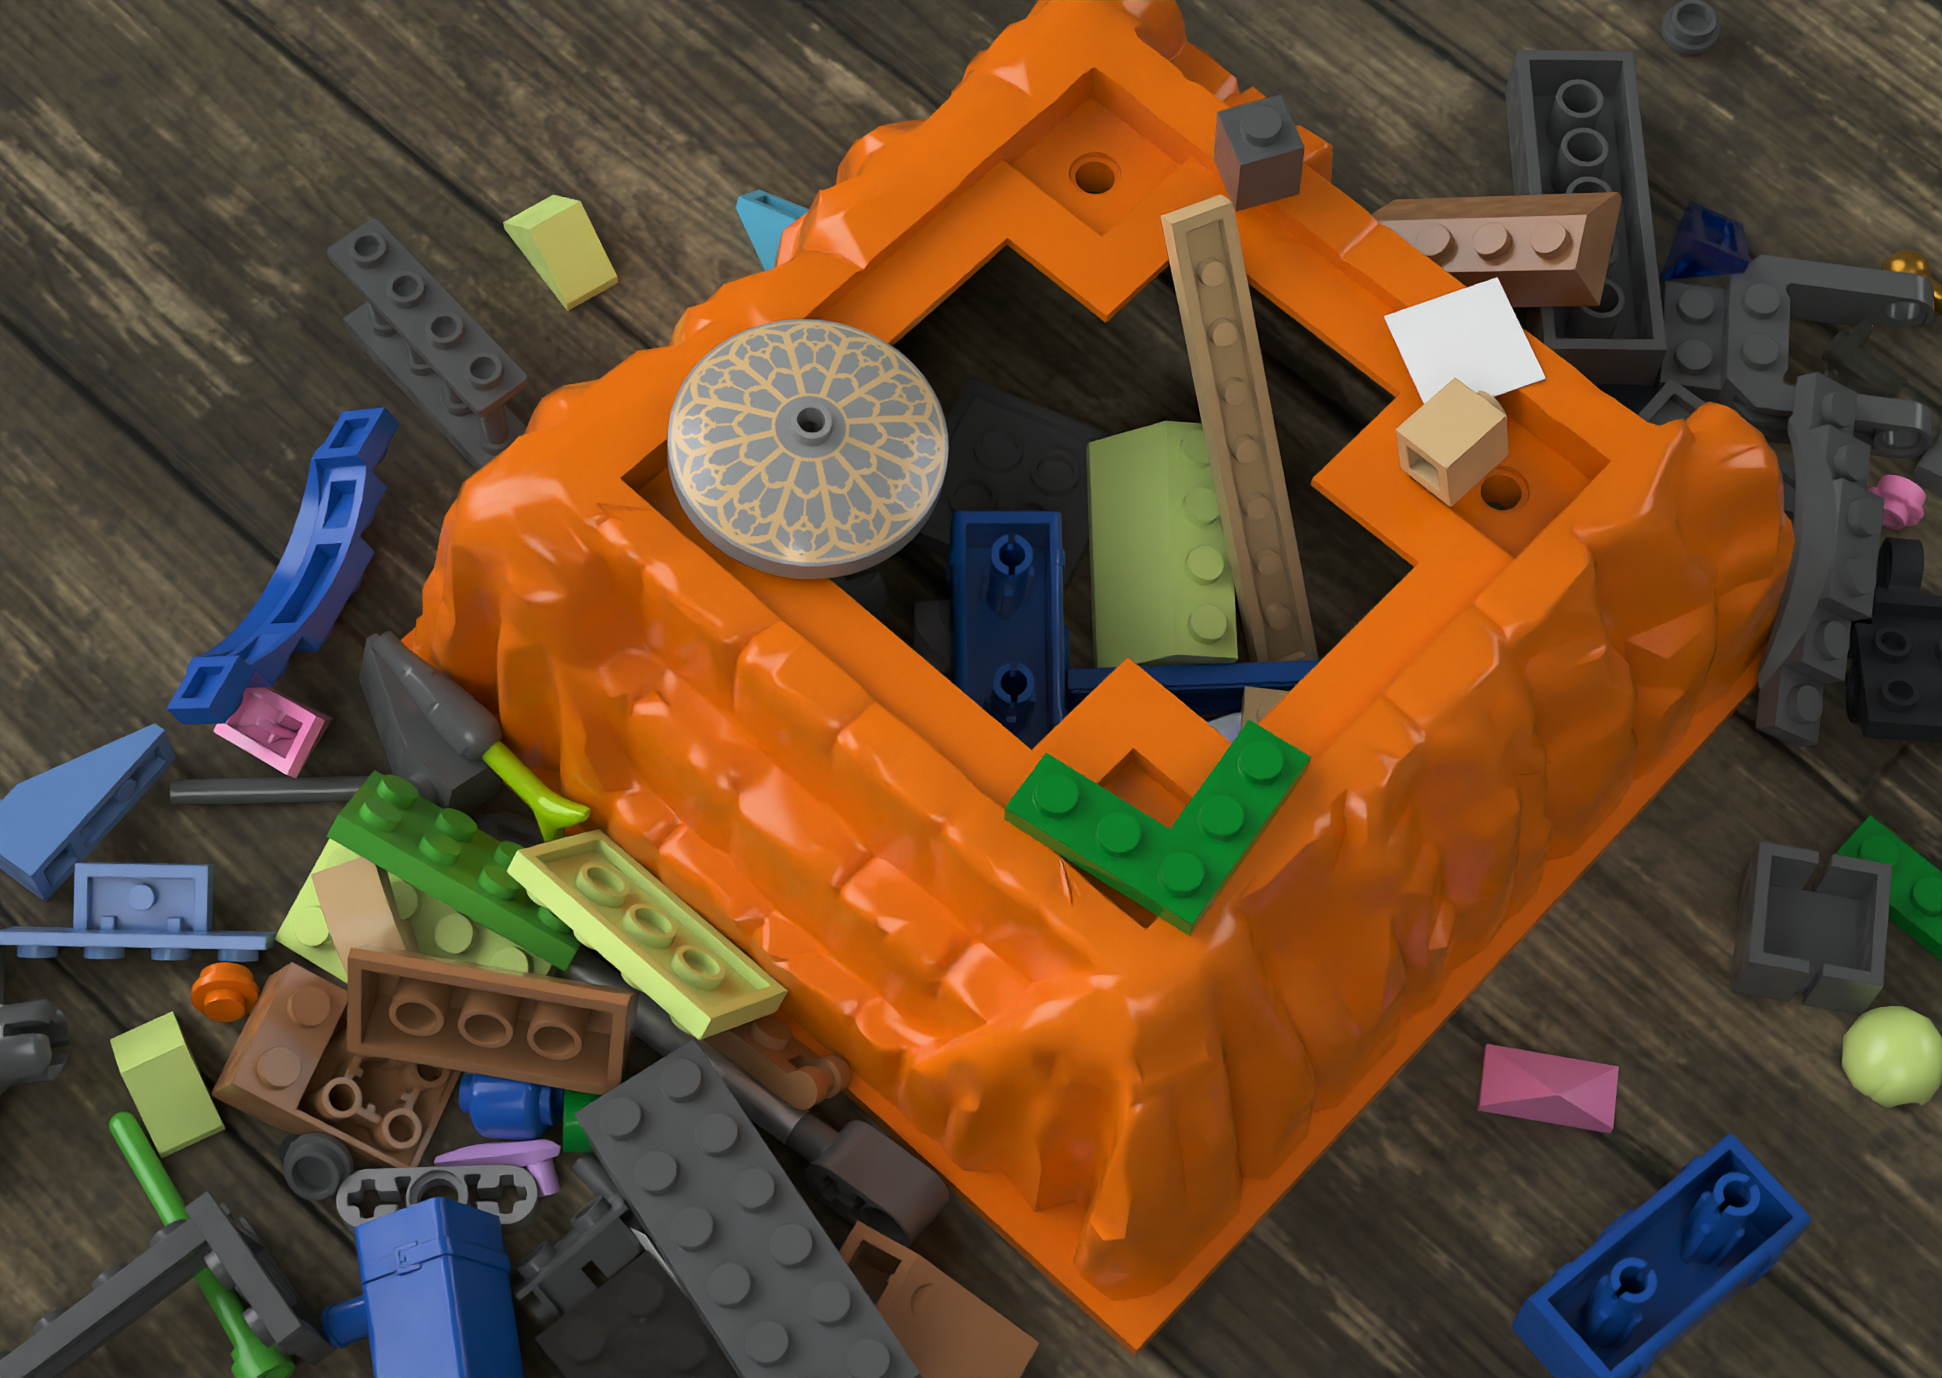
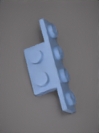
[0,862,278,962]

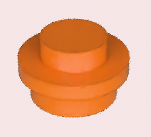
[191,962,260,1022]

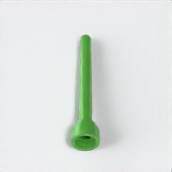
[109,1111,295,1378]

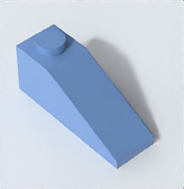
[0,723,177,902]

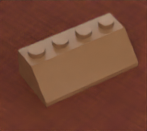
[1371,192,1622,307]
[347,945,639,1095]

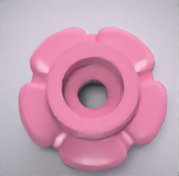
[1867,475,1926,530]

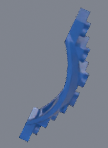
[166,407,400,725]

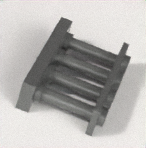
[327,219,528,471]

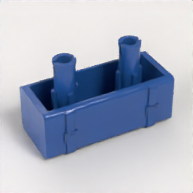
[946,511,1069,750]
[1511,1133,1811,1378]
[322,1197,525,1378]

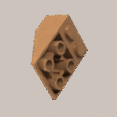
[210,962,462,1168]
[839,1221,1039,1378]

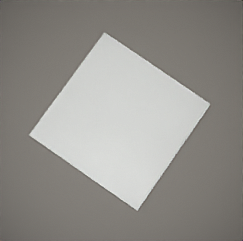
[1384,277,1546,404]

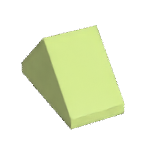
[503,195,618,311]
[110,1011,225,1158]

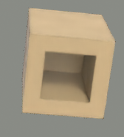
[1396,377,1509,507]

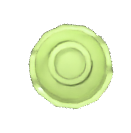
[1842,1006,1942,1108]

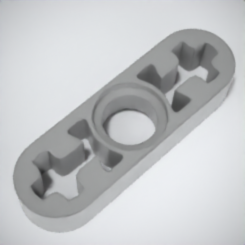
[336,1164,540,1235]

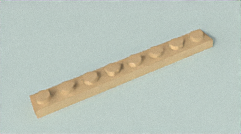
[1161,194,1319,663]

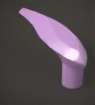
[434,1139,561,1198]

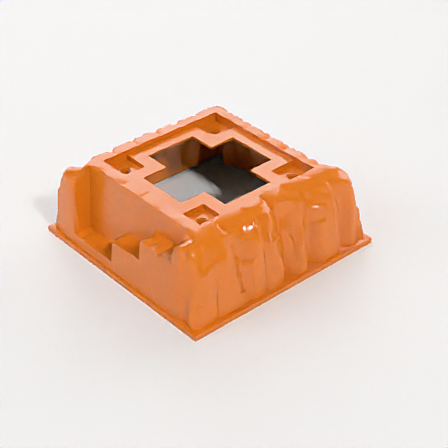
[401,0,1795,1358]

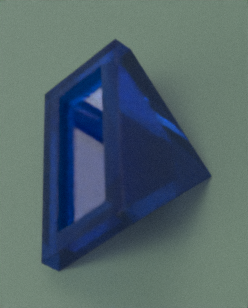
[1659,201,1750,281]

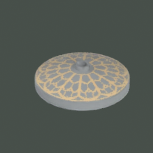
[667,319,949,579]

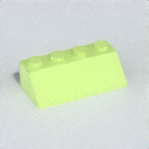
[1086,421,1238,668]

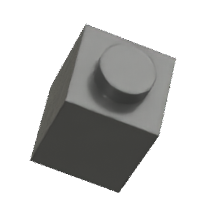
[1213,94,1305,212]

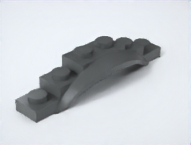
[1755,371,1884,747]

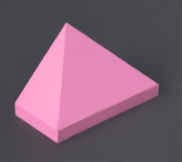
[213,687,334,779]
[1477,1044,1619,1133]

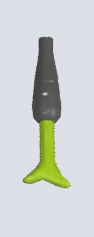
[372,630,590,843]

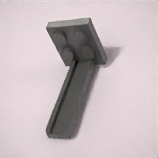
[0,1191,337,1378]

